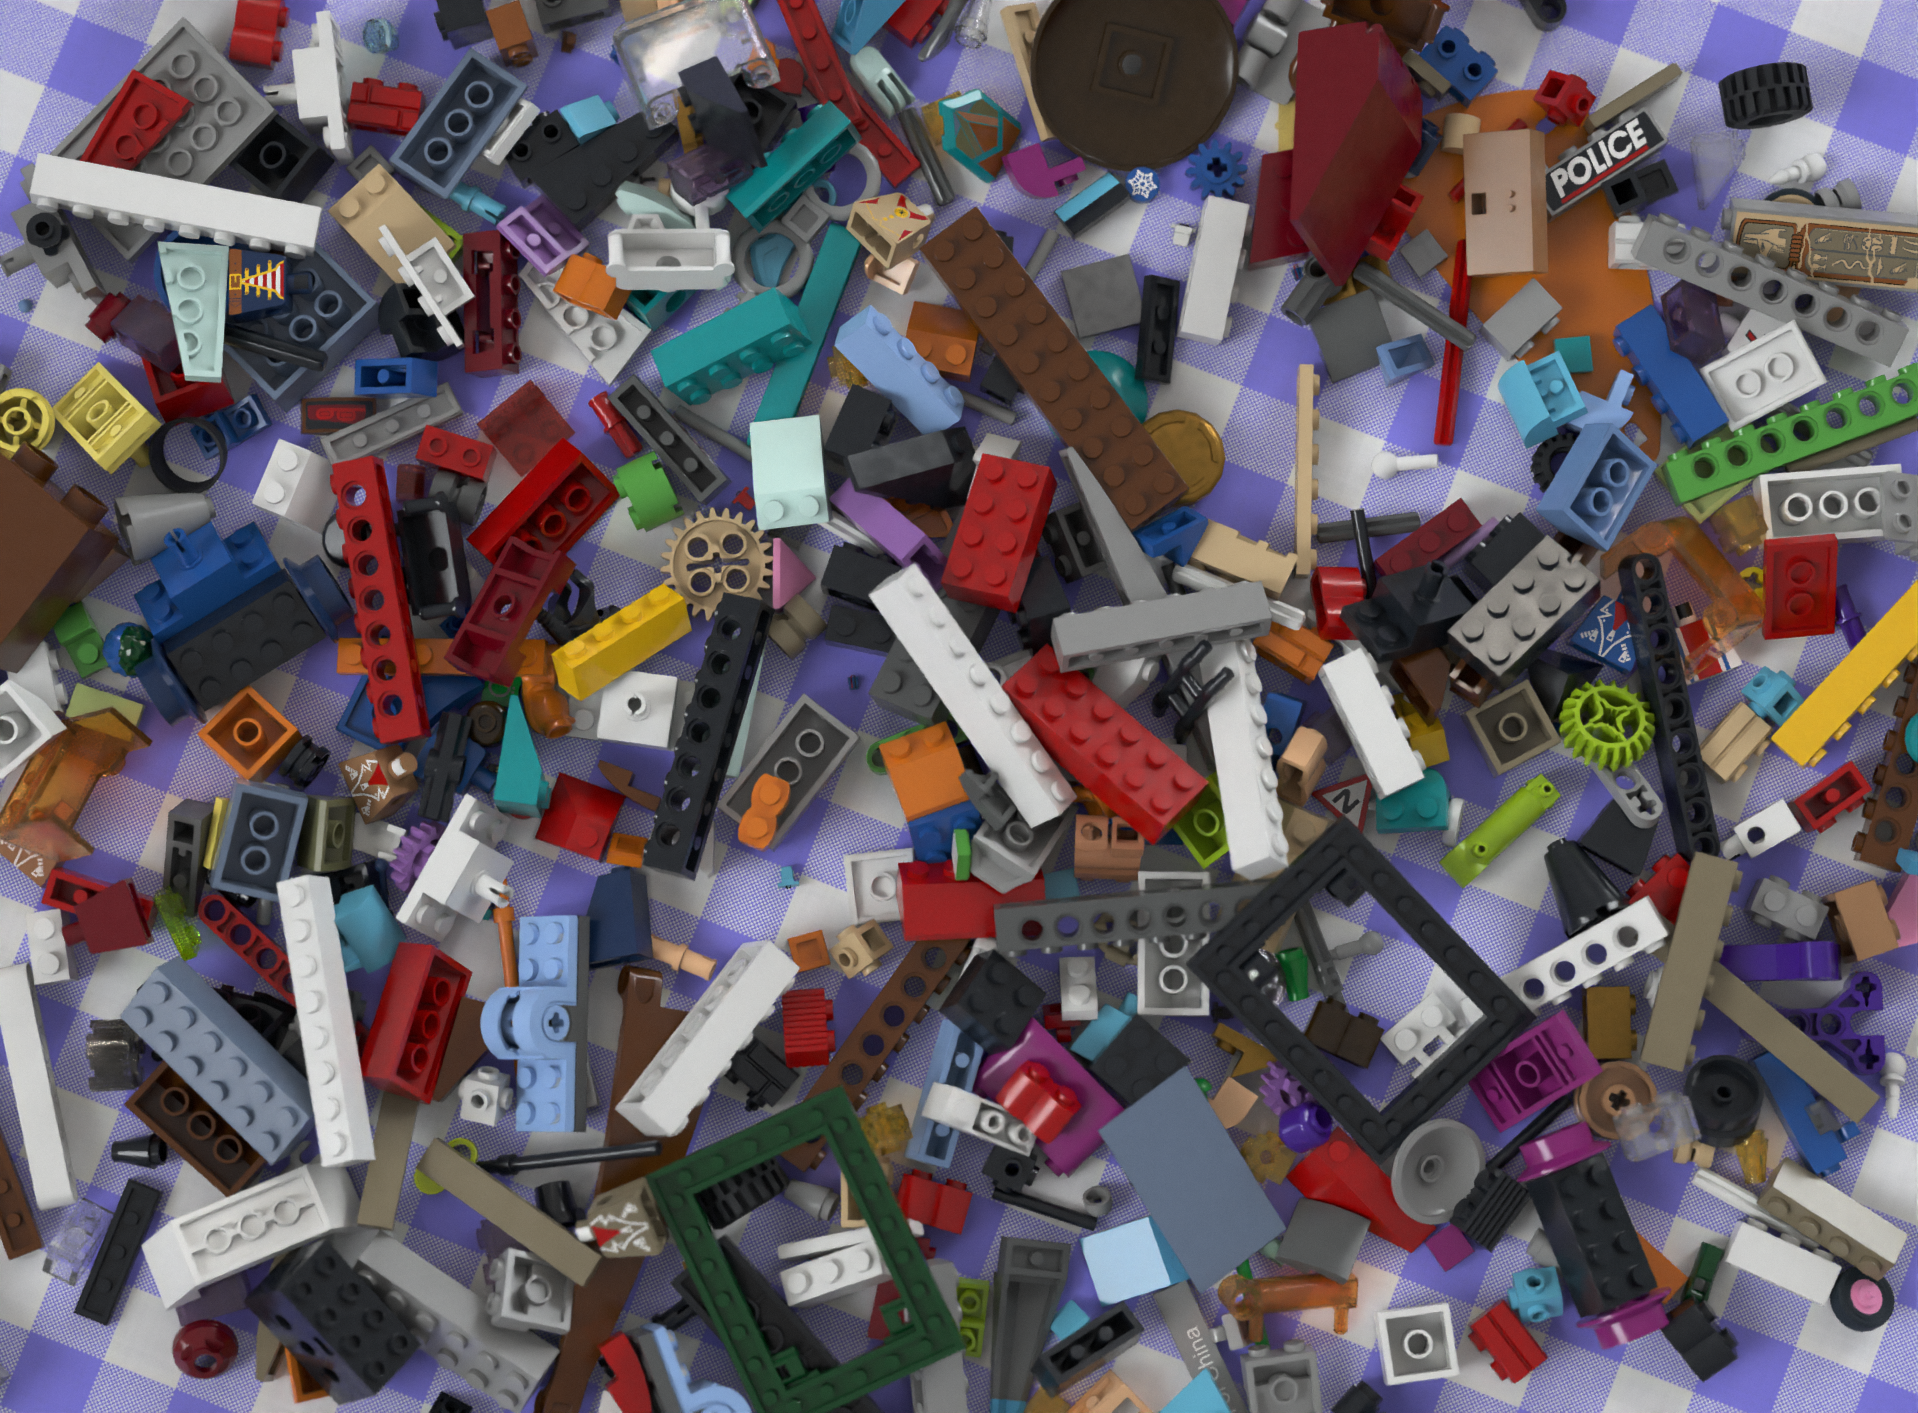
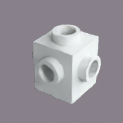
[459,1066,513,1126]

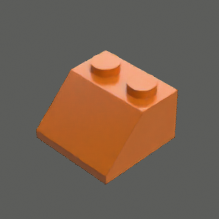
[905,301,979,383]
[878,721,970,822]

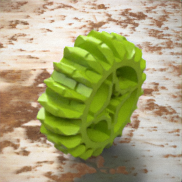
[1558,679,1655,772]

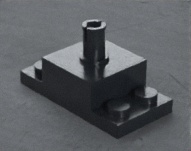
[1340,560,1479,664]

